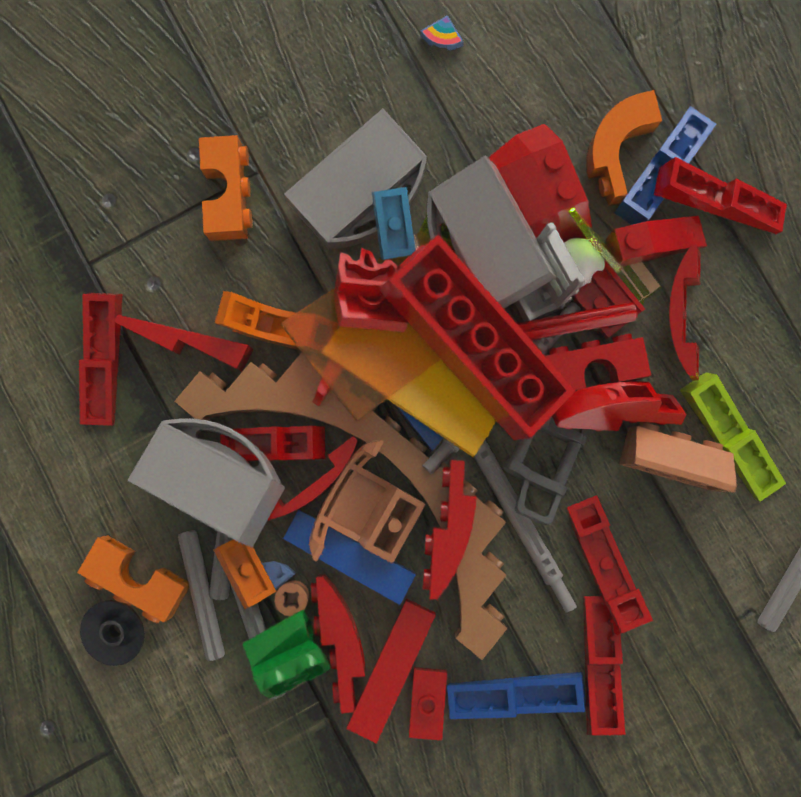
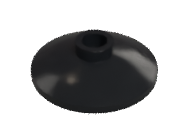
[80,600,145,666]

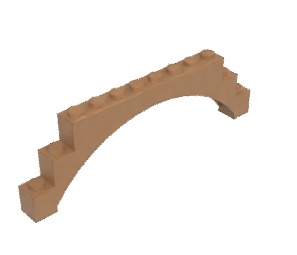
[174,352,508,660]

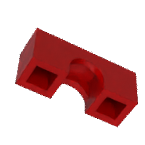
[546,334,651,391]

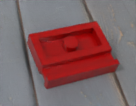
[571,259,645,340]

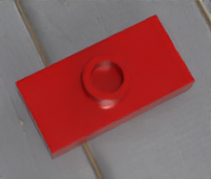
[409,667,447,741]

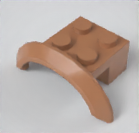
[309,440,426,564]

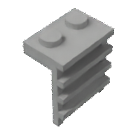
[514,222,587,322]

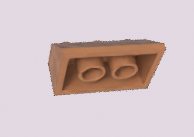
[619,422,737,493]

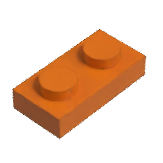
[213,539,277,610]

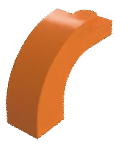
[587,90,662,206]
[215,291,339,354]

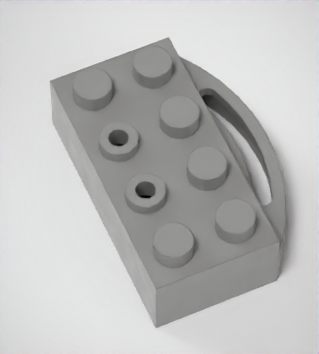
[284,108,427,252]
[427,155,557,309]
[127,419,285,547]

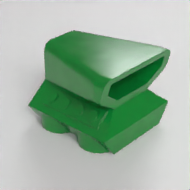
[242,610,331,699]

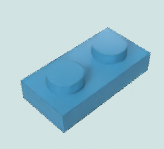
[371,187,415,260]

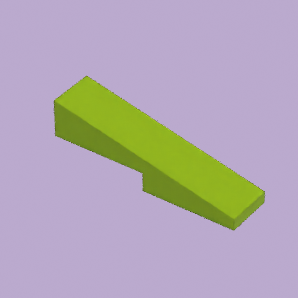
[680,372,786,502]

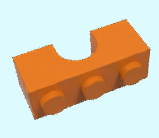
[199,135,252,241]
[77,535,189,623]

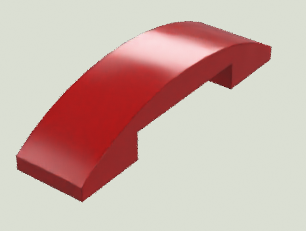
[669,245,701,381]
[268,436,359,520]
[566,495,653,634]

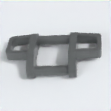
[503,416,589,525]

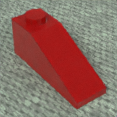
[606,215,707,269]

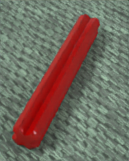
[517,302,637,340]

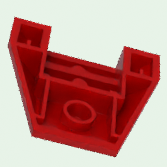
[489,124,594,242]

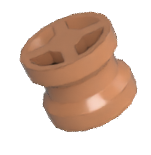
[274,580,310,617]

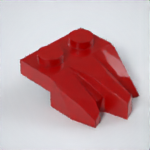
[334,248,408,332]

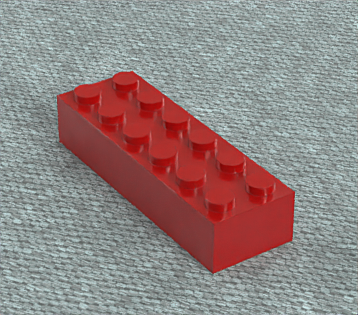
[378,234,575,440]

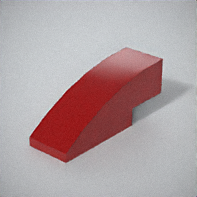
[220,425,326,461]

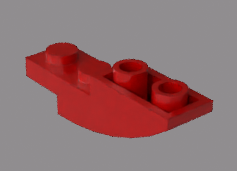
[552,381,687,431]
[423,460,477,600]
[311,574,366,713]

